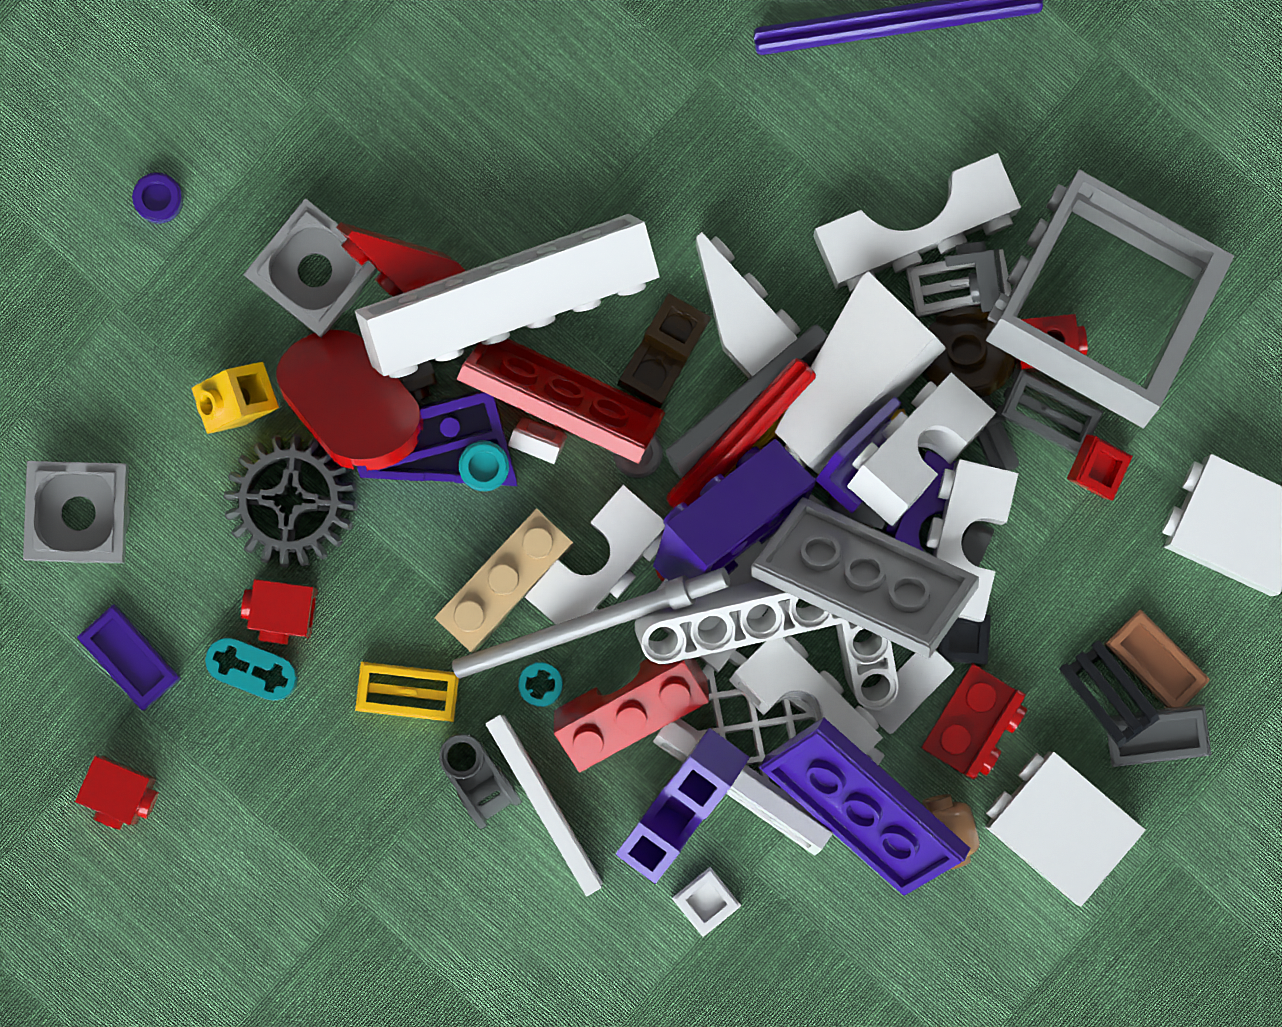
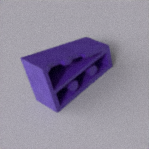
[357,390,518,486]

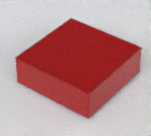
[1067,434,1133,501]

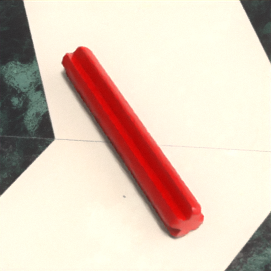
[666,358,816,509]

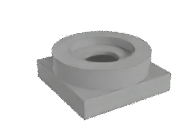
[243,198,377,338]
[23,461,130,564]

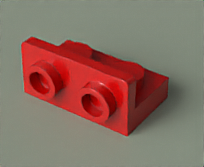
[920,664,1028,779]

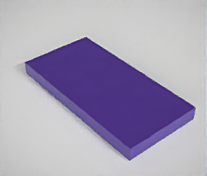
[759,717,971,896]

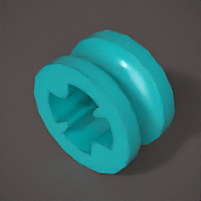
[518,662,563,707]

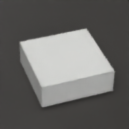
[508,417,567,464]
[672,867,741,937]

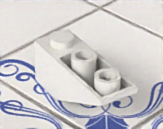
[696,232,801,379]

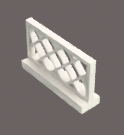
[653,650,885,856]

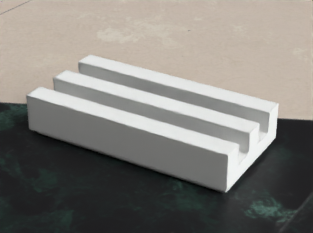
[906,249,1012,318]

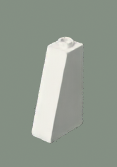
[775,271,946,474]

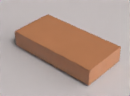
[1104,609,1210,708]

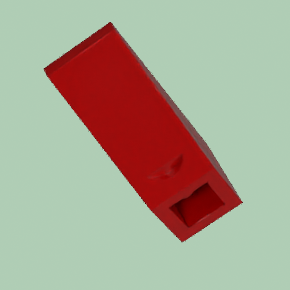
[336,222,466,297]

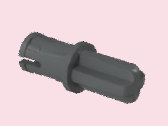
[976,395,1019,471]

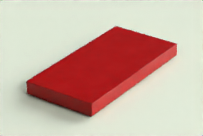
[457,338,665,464]

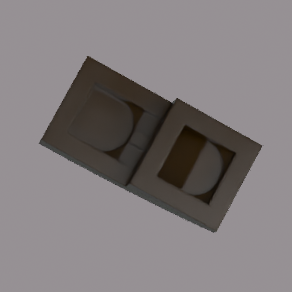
[617,293,711,409]

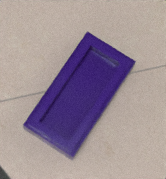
[77,604,181,711]

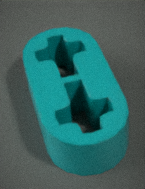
[205,638,298,701]

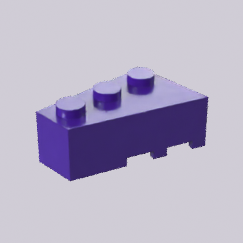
[653,439,816,581]

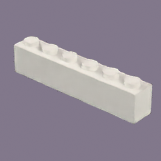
[355,214,660,378]

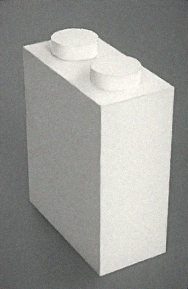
[1162,454,1282,596]
[985,752,1146,907]

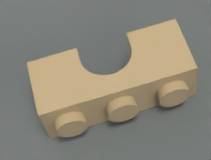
[434,508,574,653]

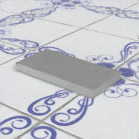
[751,497,979,658]

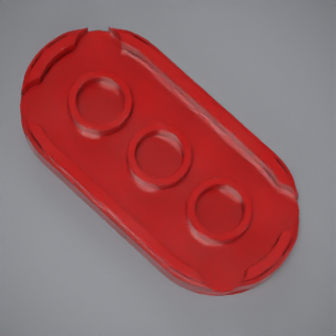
[276,330,423,471]

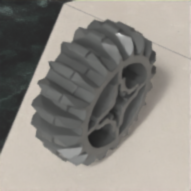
[223,434,358,568]

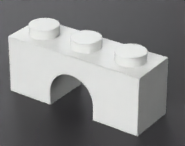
[847,373,996,526]
[926,459,1019,622]
[525,485,665,624]
[729,636,883,754]

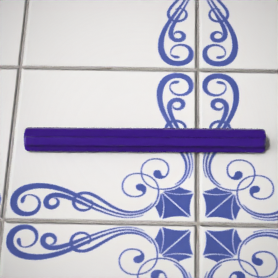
[753,0,1043,55]

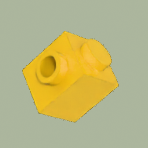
[191,362,279,434]

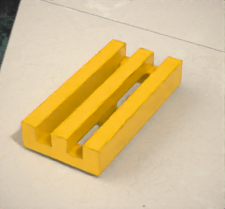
[355,662,459,722]

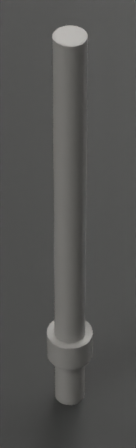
[452,568,730,679]

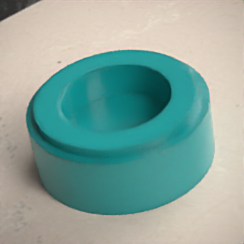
[459,440,509,492]

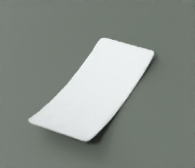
[864,650,954,734]

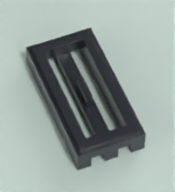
[1059,640,1160,748]

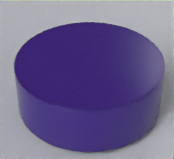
[132,173,184,224]

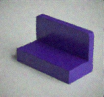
[815,396,902,514]

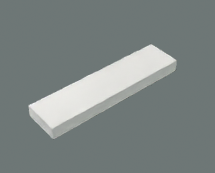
[485,715,603,897]

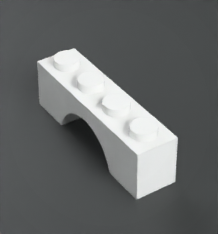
[813,153,1021,292]

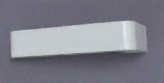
[635,580,899,710]

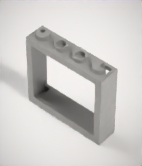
[986,169,1234,428]

